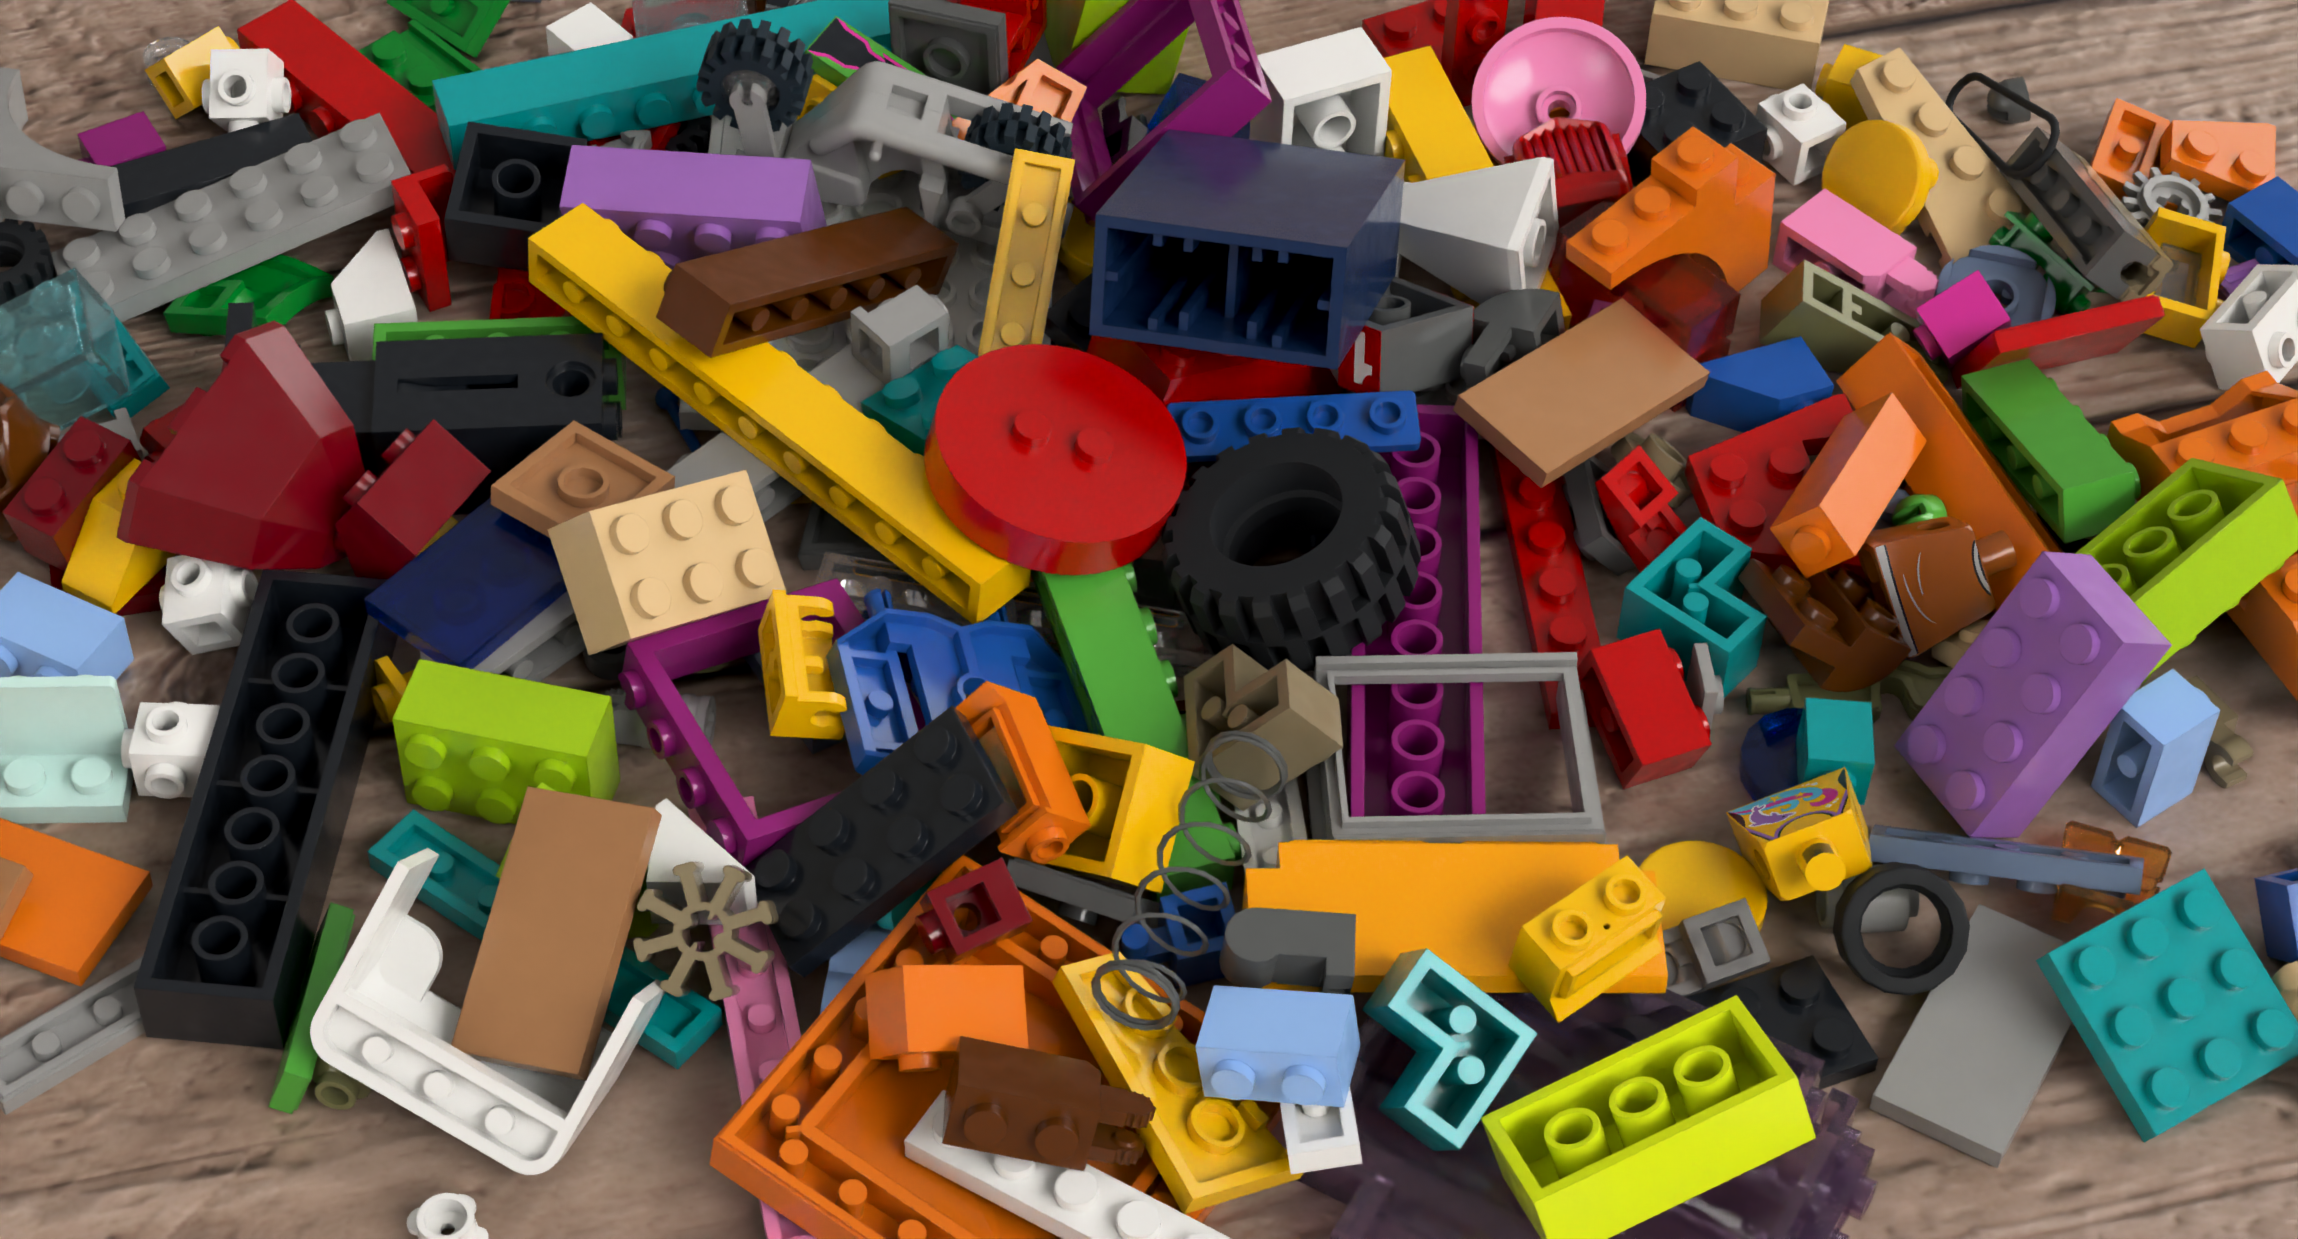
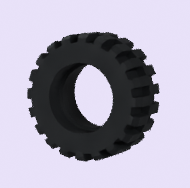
[1161,427,1421,672]

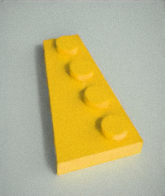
[1052,951,1303,1214]

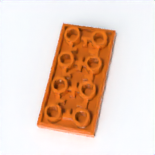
[0,818,153,987]

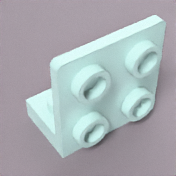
[0,675,134,824]

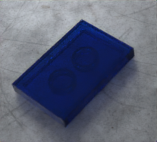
[364,497,567,669]

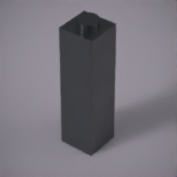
[100,113,312,231]

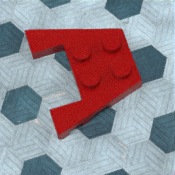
[1684,393,1865,579]

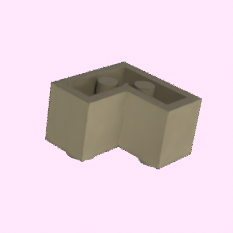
[1184,644,1343,811]

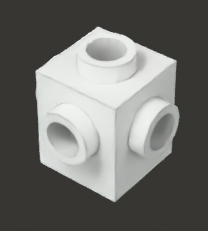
[202,49,291,133]
[1756,83,1847,186]
[159,555,258,655]
[121,702,220,799]

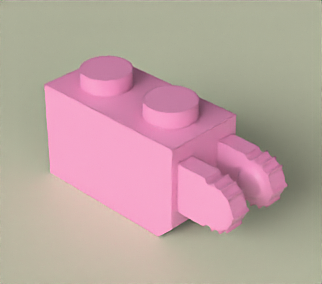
[1772,188,1939,320]

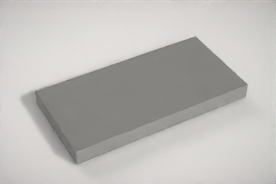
[1869,904,2073,1168]

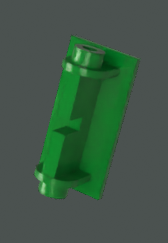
[1988,211,2107,316]

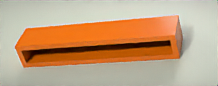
[1836,332,2064,610]

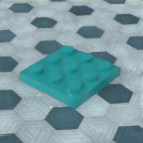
[2036,868,2298,1142]

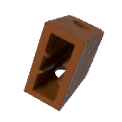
[1857,517,2017,659]

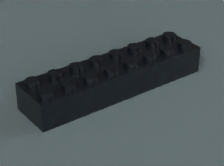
[134,569,400,1050]

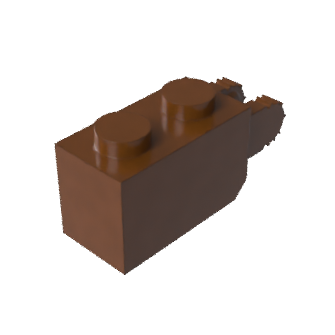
[942,1036,1156,1171]

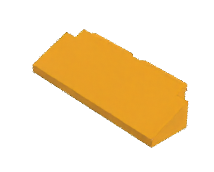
[1242,840,1668,993]

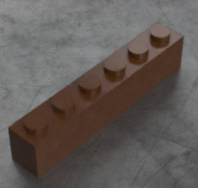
[656,206,959,358]

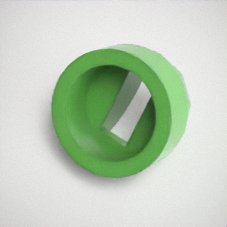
[1891,494,1947,526]

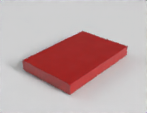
[1951,295,2165,390]

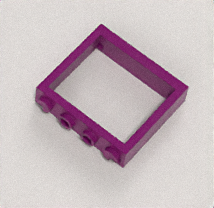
[1055,0,1272,227]
[618,578,926,867]

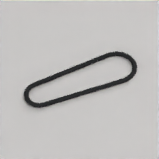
[1945,72,2060,180]

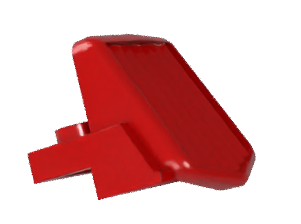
[1504,117,1633,269]

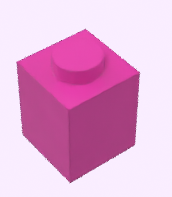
[1912,270,2011,369]

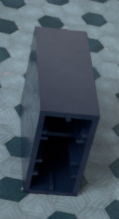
[1089,129,1405,370]

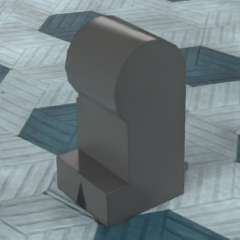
[1219,907,1356,995]

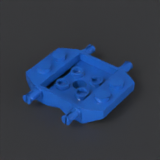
[826,589,1089,775]

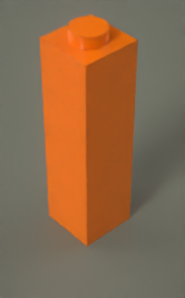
[1770,392,1927,578]

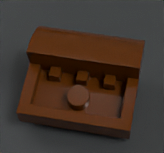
[1738,558,1912,692]

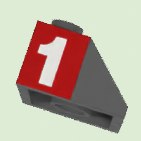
[1330,277,1474,393]

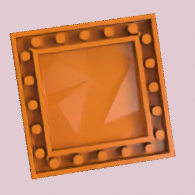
[709,855,1282,1239]

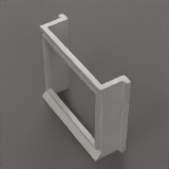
[1305,652,1607,844]

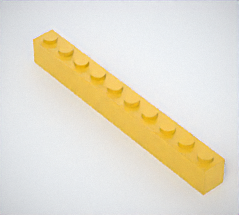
[528,203,1031,624]

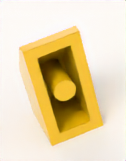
[61,458,176,614]

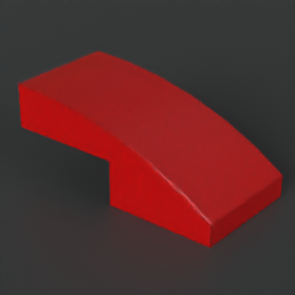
[1595,445,1688,573]

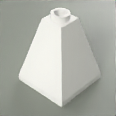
[1398,157,1559,304]

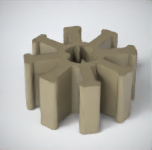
[633,862,779,1001]

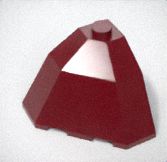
[116,321,365,570]

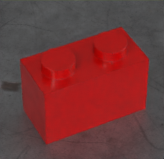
[1577,628,1712,790]

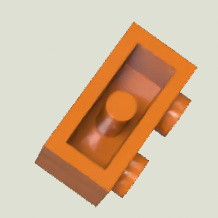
[865,965,1029,1072]

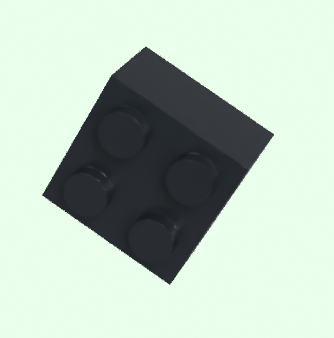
[1627,61,1768,187]
[444,122,587,272]

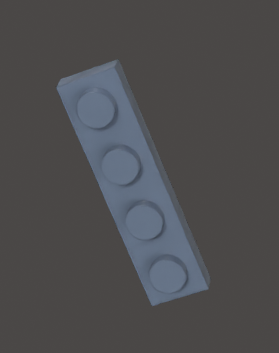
[1869,824,2144,903]

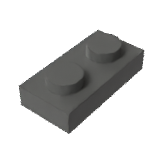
[1562,456,1635,576]

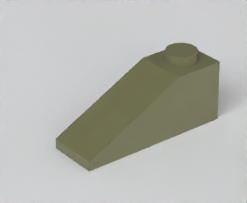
[1759,259,1948,384]

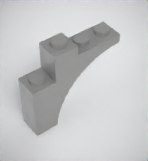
[0,67,125,232]

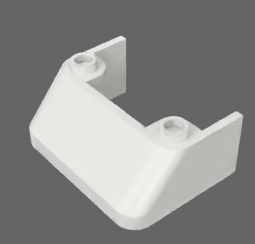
[310,848,665,1175]

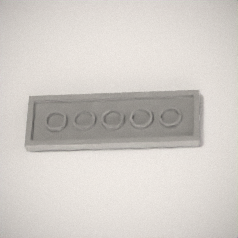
[51,112,411,332]

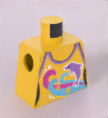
[1726,767,1872,901]

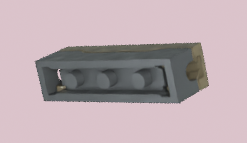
[1999,126,2174,302]

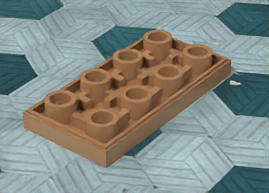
[1453,298,1710,488]
[451,787,662,1081]

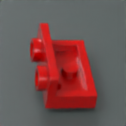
[391,164,453,312]

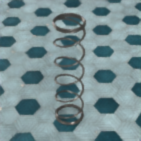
[1091,730,1288,1031]

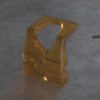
[2051,820,2172,924]

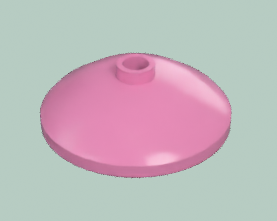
[1471,17,1646,165]

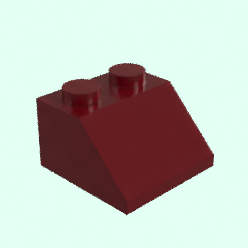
[335,419,491,580]

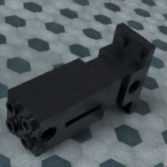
[225,302,623,570]

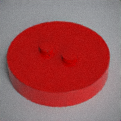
[924,344,1187,575]

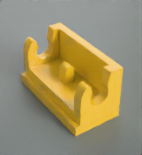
[758,589,847,740]

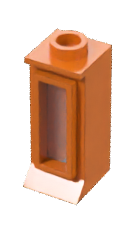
[955,680,1091,865]

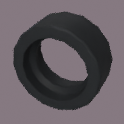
[1833,862,1970,996]

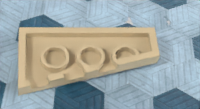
[1850,47,2031,269]

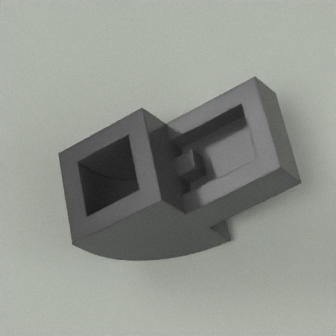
[1460,289,1565,390]

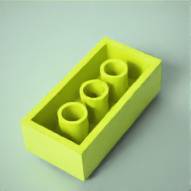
[1481,995,1816,1239]

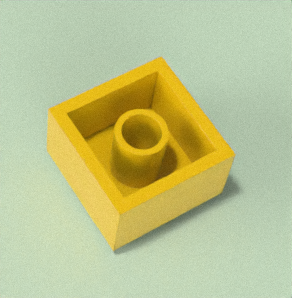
[1009,725,1195,893]

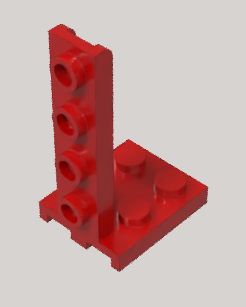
[1362,0,1509,107]

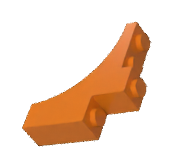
[1566,126,1776,300]

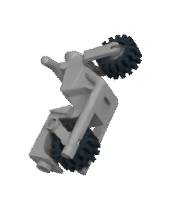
[696,19,1074,246]

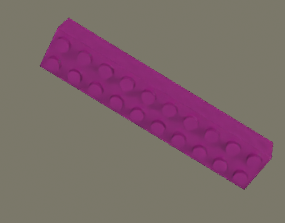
[1346,404,1486,817]

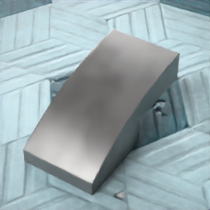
[1627,898,1771,1014]

